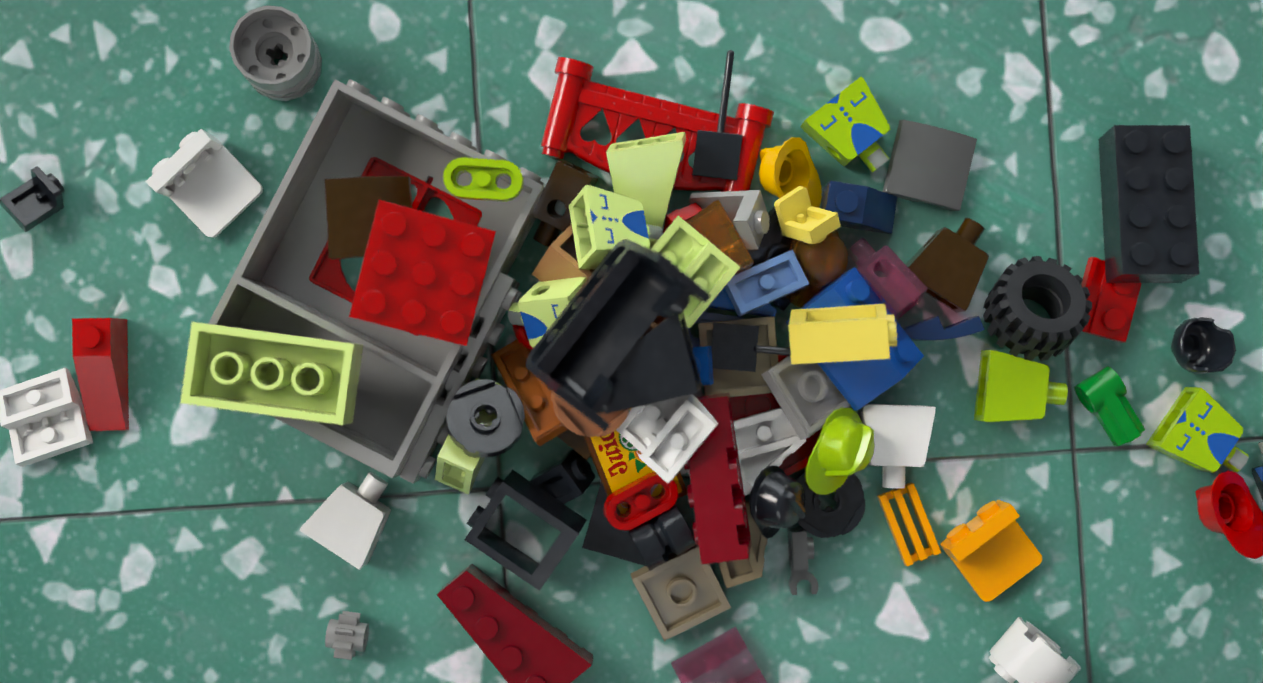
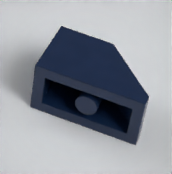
[820,181,898,234]

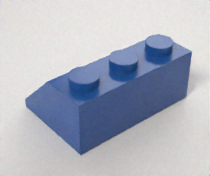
[785,267,924,411]

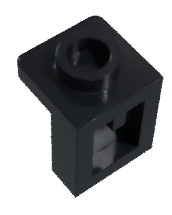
[530,449,595,504]

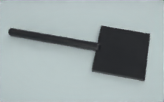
[692,50,743,180]
[711,322,791,372]

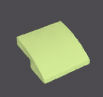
[651,216,740,328]

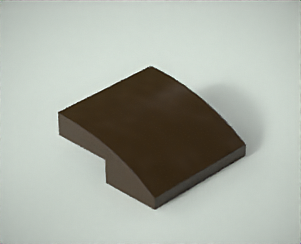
[324,176,412,260]

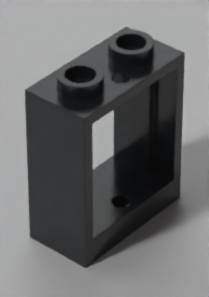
[464,469,587,591]

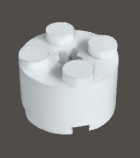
[988,617,1081,683]

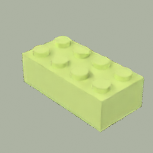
[180,322,364,425]

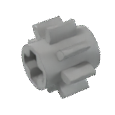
[325,611,369,660]

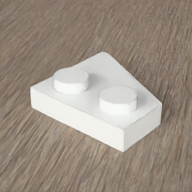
[734,407,806,495]

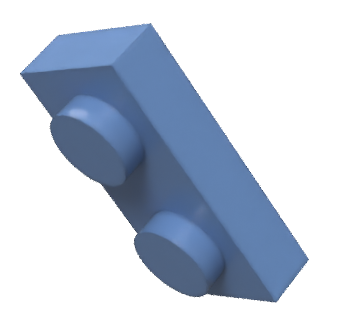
[724,250,809,317]

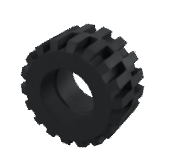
[983,256,1092,361]

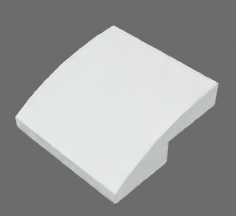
[0,368,93,467]
[616,394,718,484]

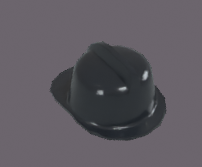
[749,465,807,539]

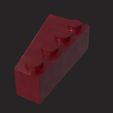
[684,392,752,565]
[437,564,593,683]

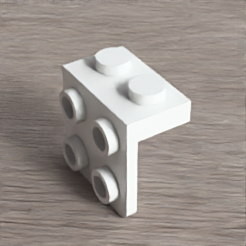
[146,129,263,238]

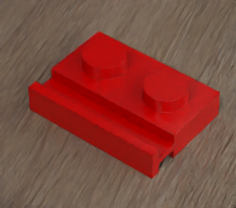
[1081,256,1142,343]

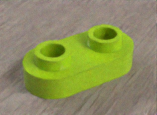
[443,157,524,202]

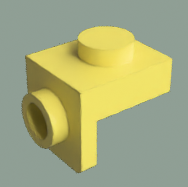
[774,186,841,245]

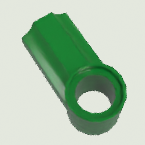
[1074,366,1145,446]

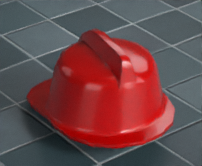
[1195,471,1263,559]

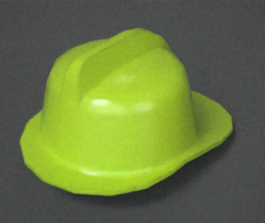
[806,407,875,495]

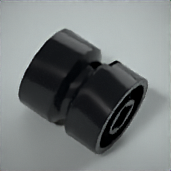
[627,504,696,571]

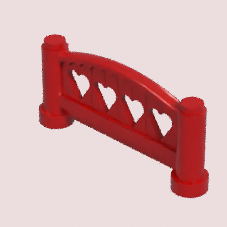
[541,57,774,192]

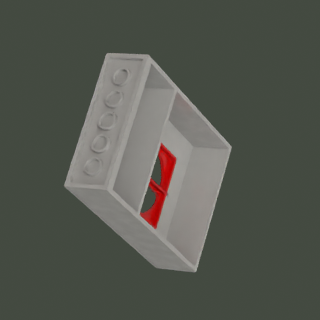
[184,79,545,478]

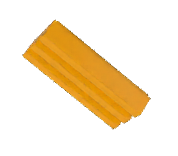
[877,482,941,566]

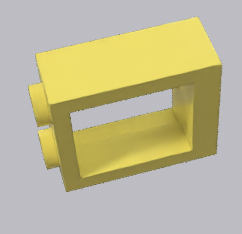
[789,304,897,364]

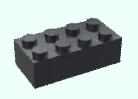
[1099,125,1200,283]

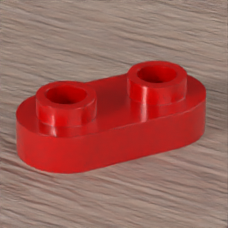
[604,472,678,530]

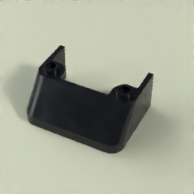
[526,239,711,431]

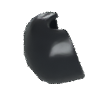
[1171,317,1236,374]

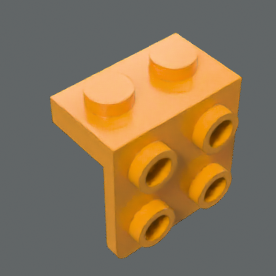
[940,500,1042,602]

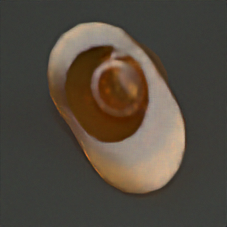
[786,230,848,308]

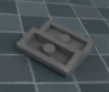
[882,120,977,211]

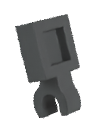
[787,527,818,595]

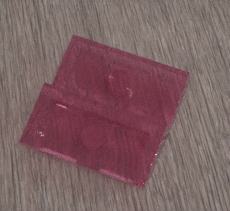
[671,627,767,683]

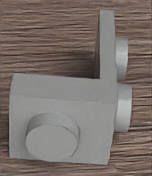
[689,190,770,250]

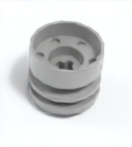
[229,5,322,101]

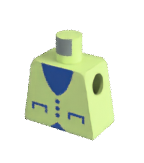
[569,185,663,270]
[508,277,587,348]

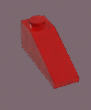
[72,318,129,431]

